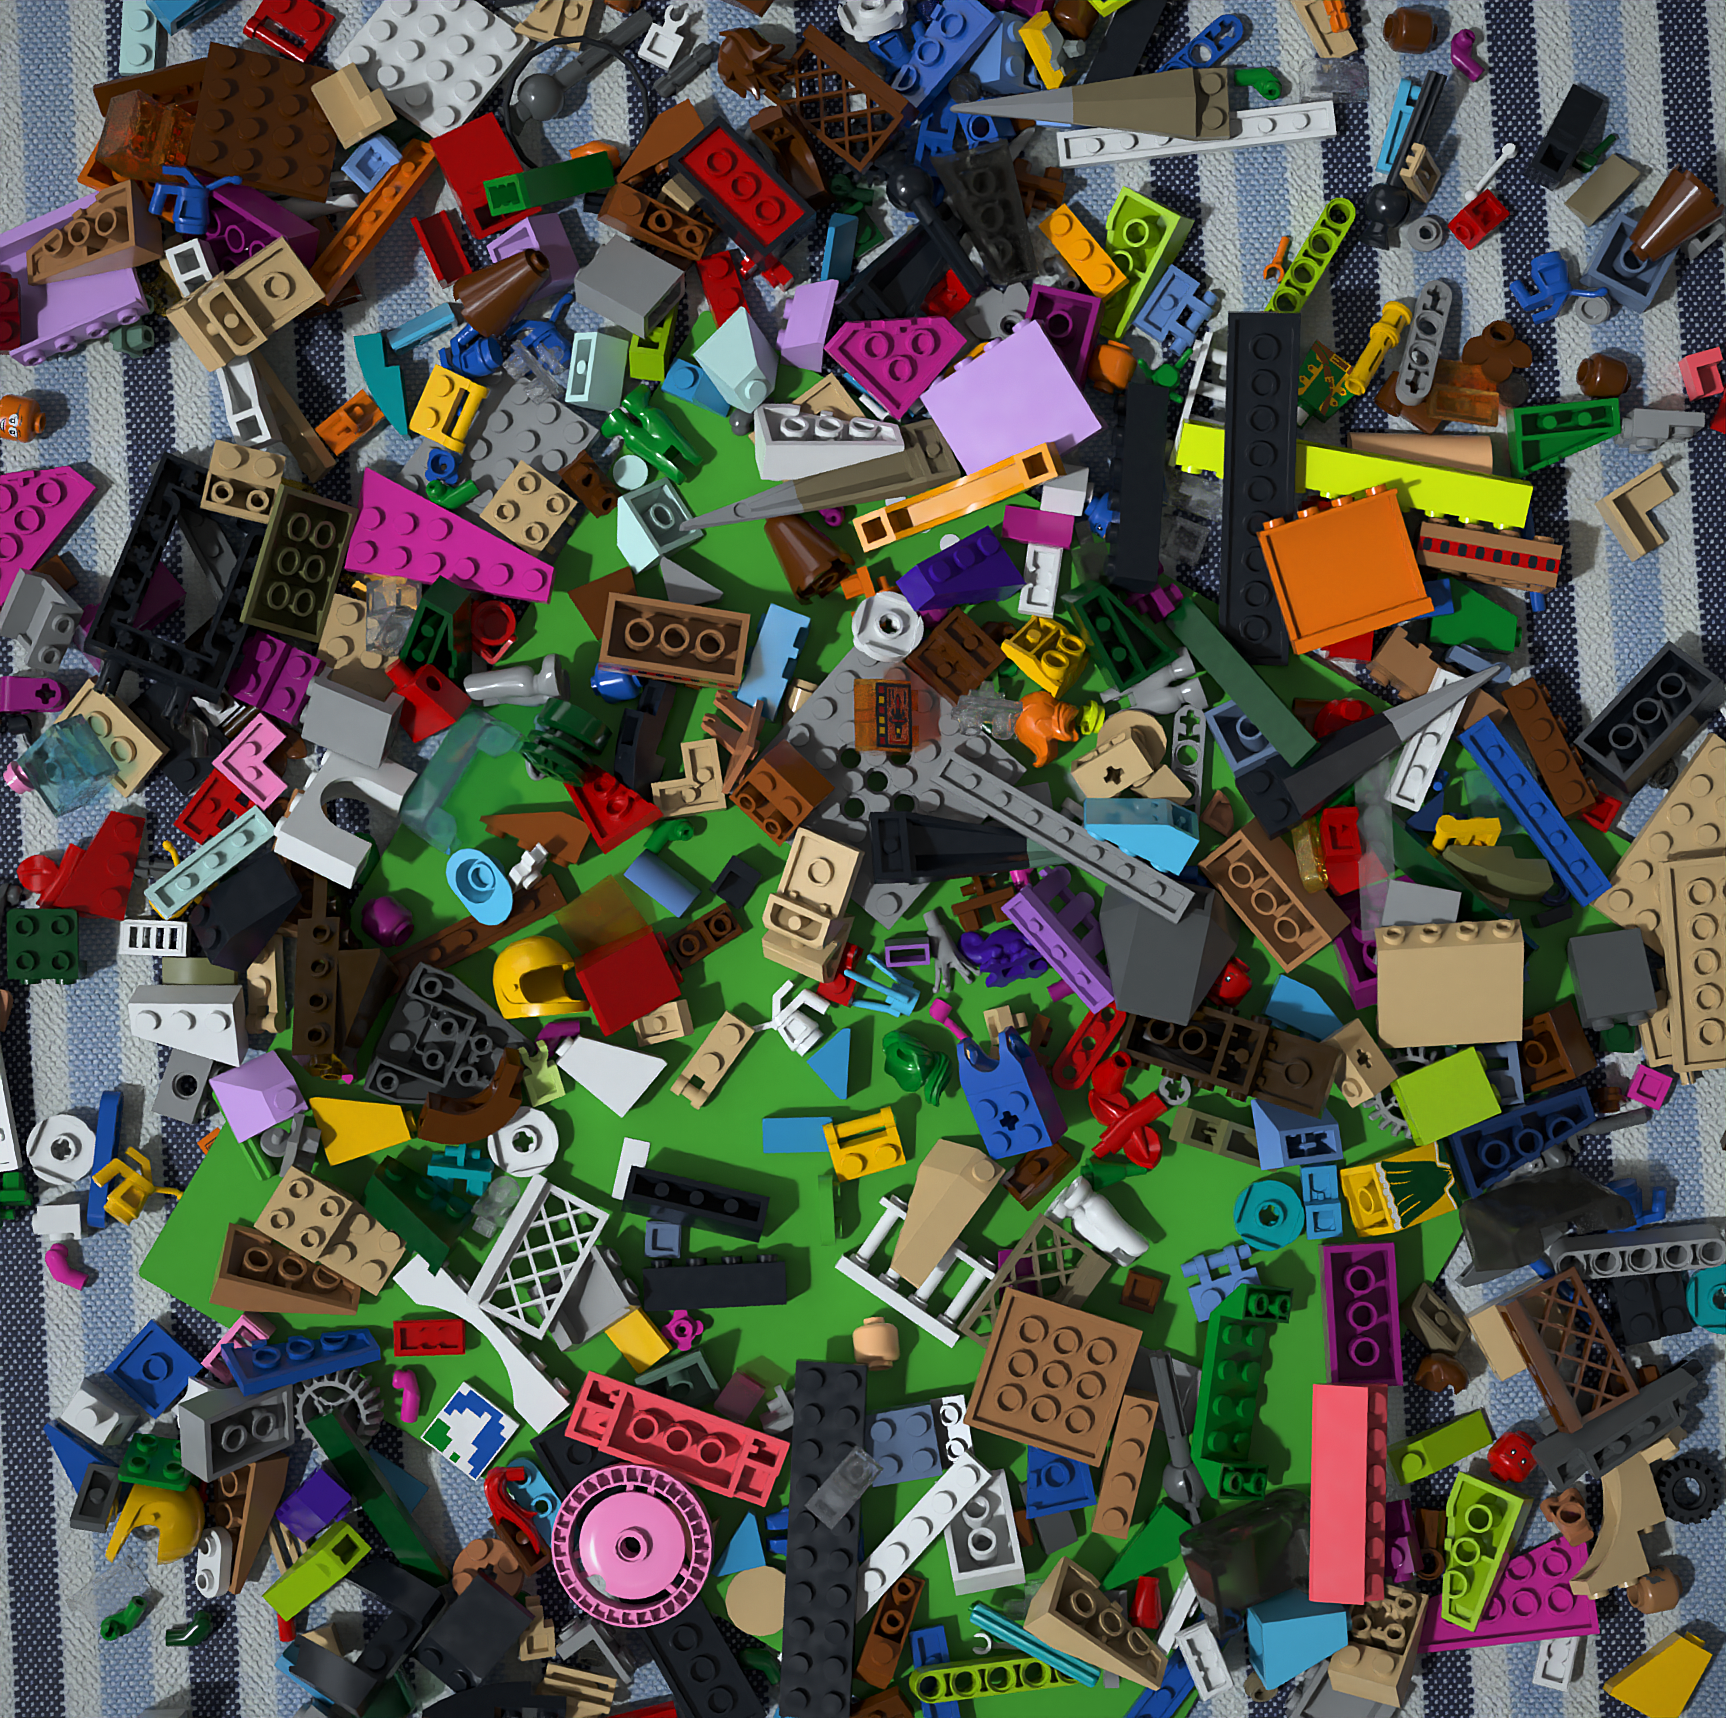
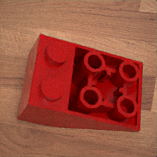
[429,112,542,240]

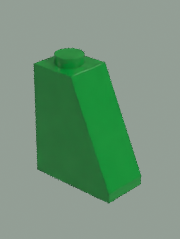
[1425,572,1522,655]

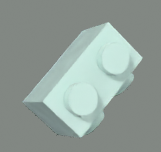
[565,332,629,411]

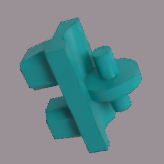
[427,1143,496,1196]

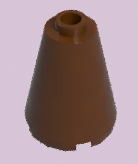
[1629,163,1726,262]
[453,248,550,338]
[764,513,856,605]

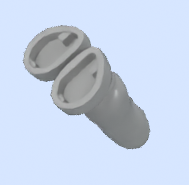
[1100,645,1209,718]
[463,653,571,707]

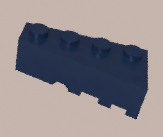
[1446,1081,1597,1199]

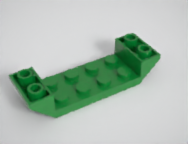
[1190,1283,1294,1500]

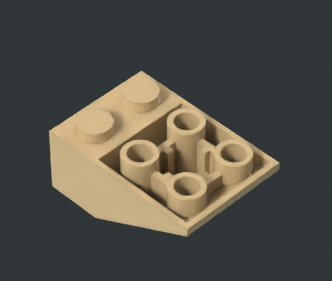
[1327,1584,1429,1708]

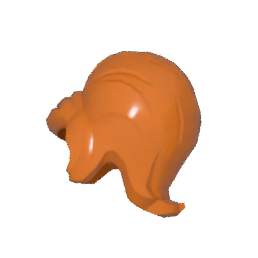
[1012,691,1079,768]

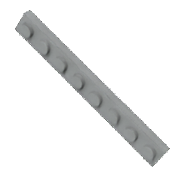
[930,749,1195,925]

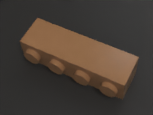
[1091,1386,1159,1540]

